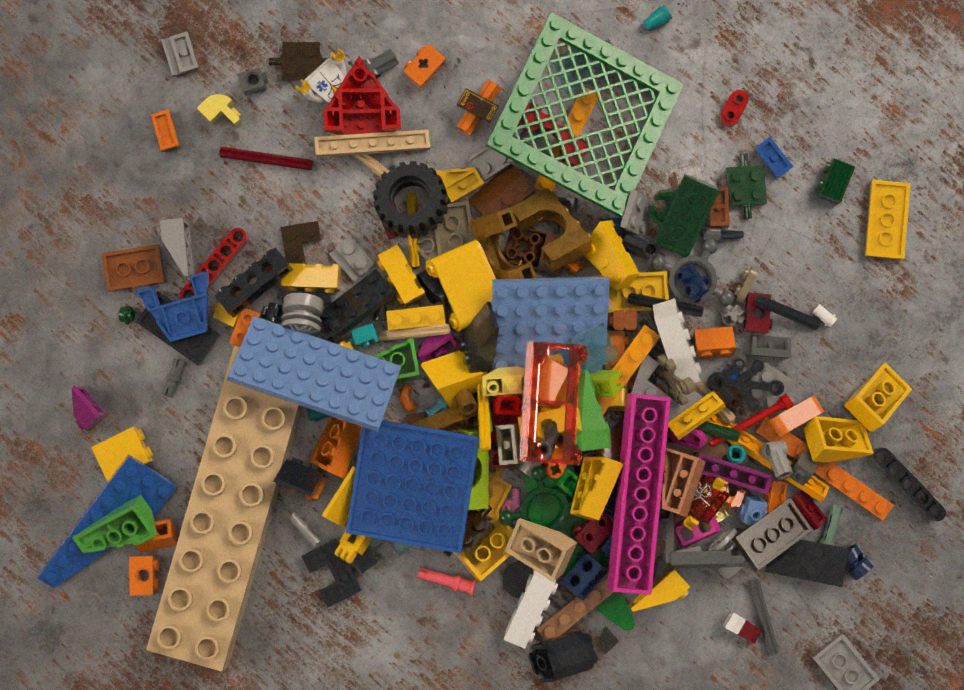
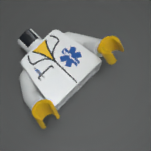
[296,48,347,103]

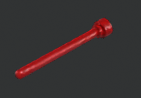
[709,394,794,447]

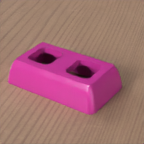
[675,508,721,548]

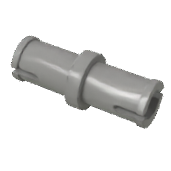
[286,511,321,548]

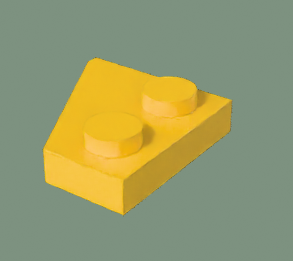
[436,167,485,203]

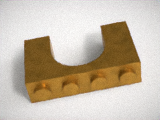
[511,188,592,272]
[469,207,537,279]

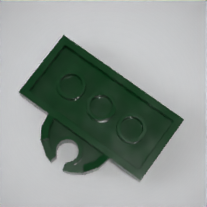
[649,173,720,257]

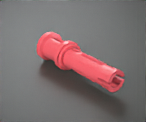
[417,566,477,597]

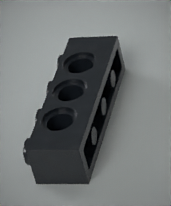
[215,247,293,318]

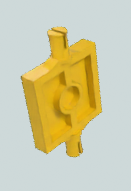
[475,468,512,518]

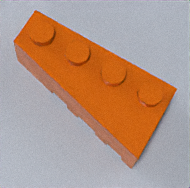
[309,416,362,479]

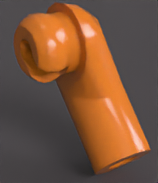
[399,384,417,412]

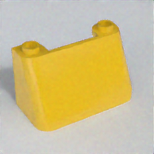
[425,240,496,332]

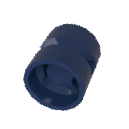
[847,543,874,580]

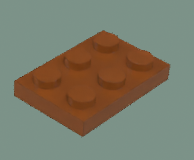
[101,244,165,292]

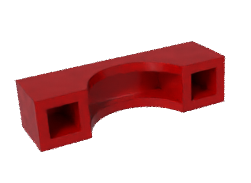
[517,102,588,167]

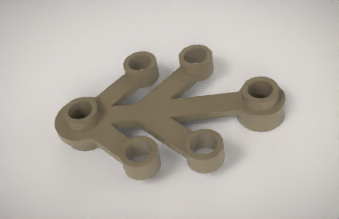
[655,354,696,406]

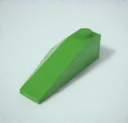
[564,369,611,451]
[72,495,157,553]

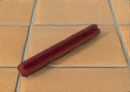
[219,147,313,170]

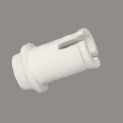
[812,304,837,327]

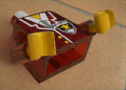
[683,476,730,531]

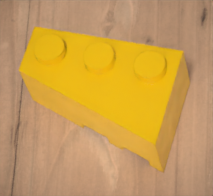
[584,220,639,289]

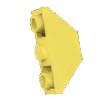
[482,366,539,397]

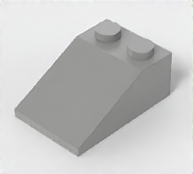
[157,218,194,279]

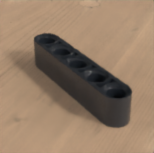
[870,447,946,521]

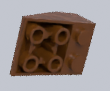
[503,227,563,277]

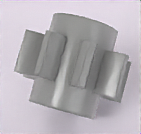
[720,305,746,328]

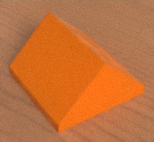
[529,357,582,406]

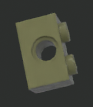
[496,423,526,465]

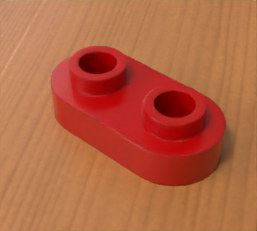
[720,90,749,127]

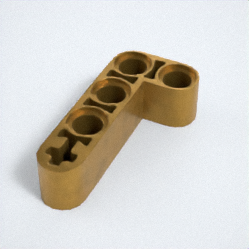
[411,389,479,433]

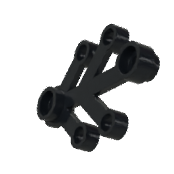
[708,358,784,410]

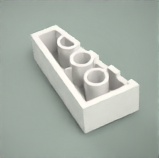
[653,298,702,383]
[504,570,558,649]

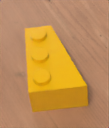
[377,244,426,307]
[281,263,341,294]
[570,457,623,520]

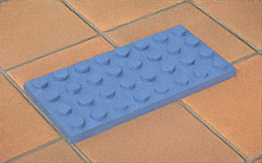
[227,316,401,432]

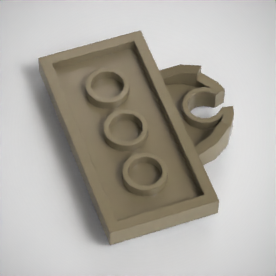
[417,201,475,261]

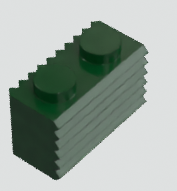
[816,158,855,204]

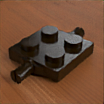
[269,42,334,81]
[443,505,495,558]

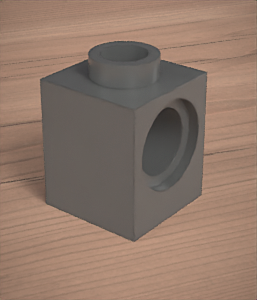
[238,68,268,96]
[789,451,818,486]

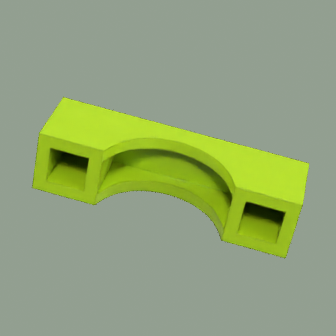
[459,429,490,510]

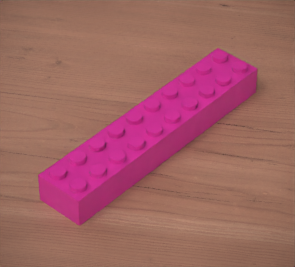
[607,393,671,595]

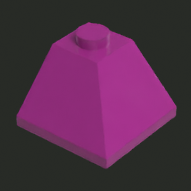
[418,334,460,362]
[72,385,108,431]

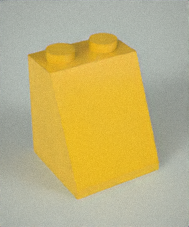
[420,350,488,408]

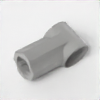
[762,440,793,480]

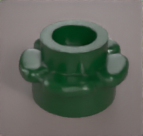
[119,306,135,324]

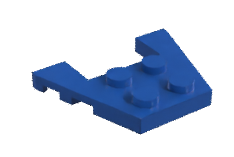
[136,271,209,342]

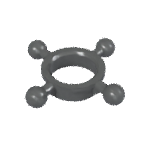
[651,239,735,306]

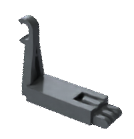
[661,503,747,569]

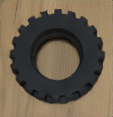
[373,161,449,238]

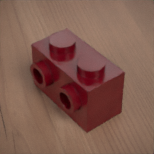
[570,512,614,554]

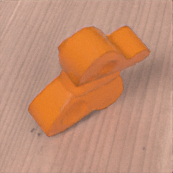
[564,259,587,274]

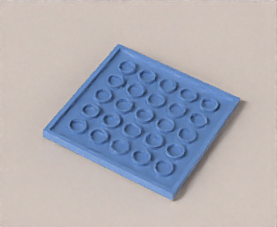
[490,277,610,372]

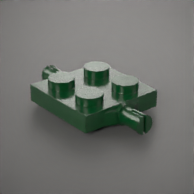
[725,153,767,219]

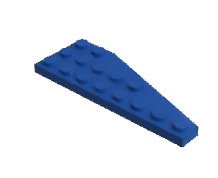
[37,454,177,588]

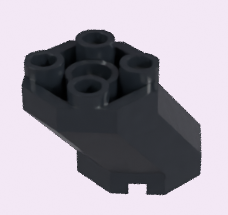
[528,631,598,682]

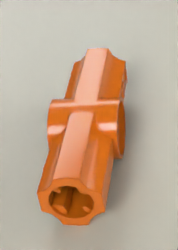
[456,79,501,136]

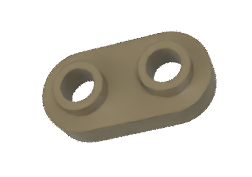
[734,266,759,304]

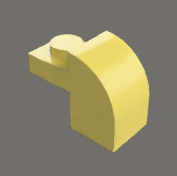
[197,94,242,127]

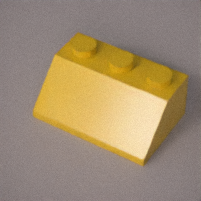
[321,466,356,527]

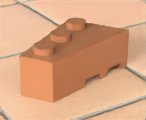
[662,448,706,517]

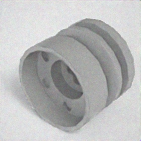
[280,293,323,337]
[705,528,748,579]

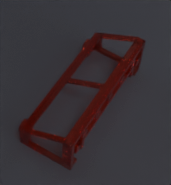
[519,341,588,465]

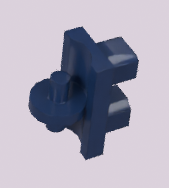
[675,264,709,302]

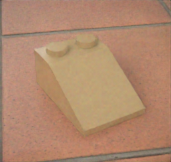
[505,518,577,581]

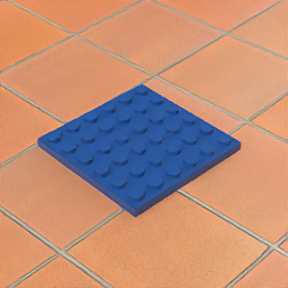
[346,420,479,554]

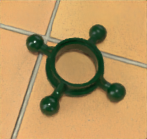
[499,465,573,531]

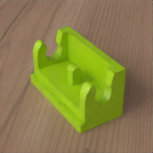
[588,370,623,398]

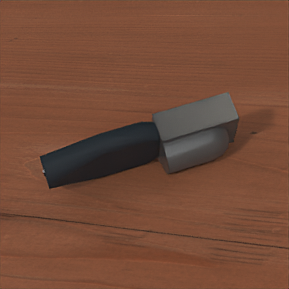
[700,227,744,240]

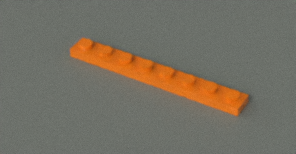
[755,417,894,521]

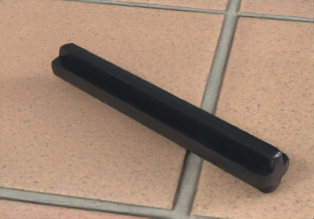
[628,293,704,317]
[754,295,821,330]

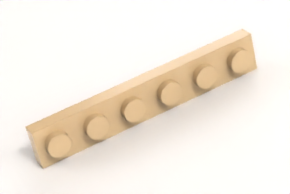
[314,129,430,157]

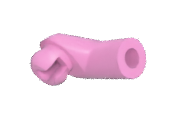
[501,487,520,512]

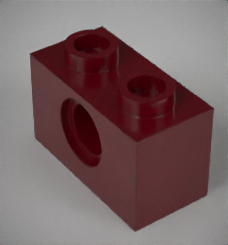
[743,293,774,334]

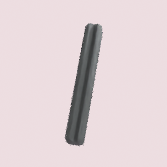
[749,579,779,655]

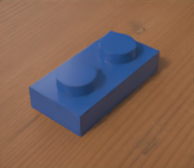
[754,137,794,179]

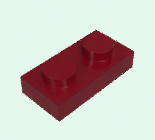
[792,490,827,531]

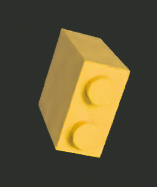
[91,427,153,482]

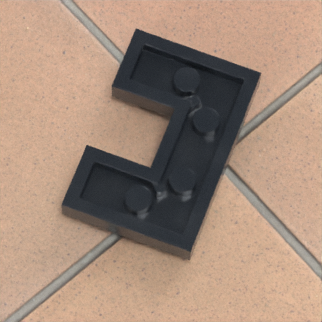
[301,538,362,608]

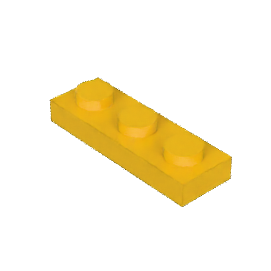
[668,391,726,440]

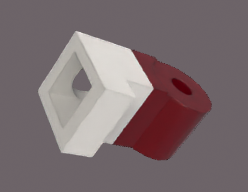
[723,611,763,644]

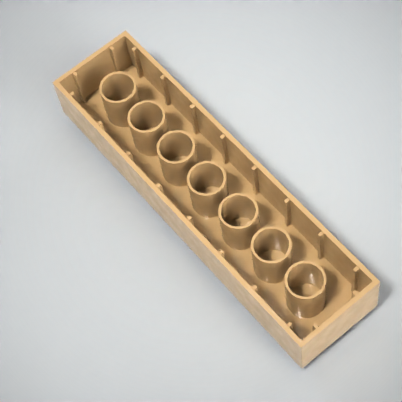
[146,346,303,672]

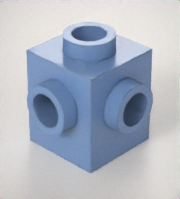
[737,494,768,526]

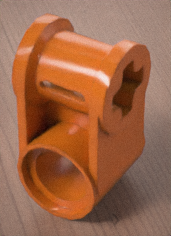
[544,440,573,478]

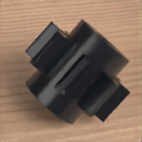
[261,302,284,324]

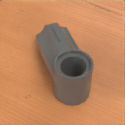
[363,48,399,79]

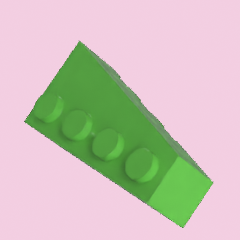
[373,337,421,384]

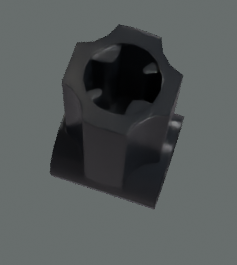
[622,231,660,259]

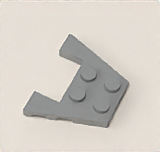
[624,355,703,422]

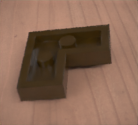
[280,221,321,263]

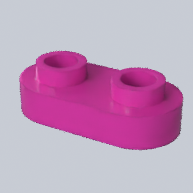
[669,429,707,450]

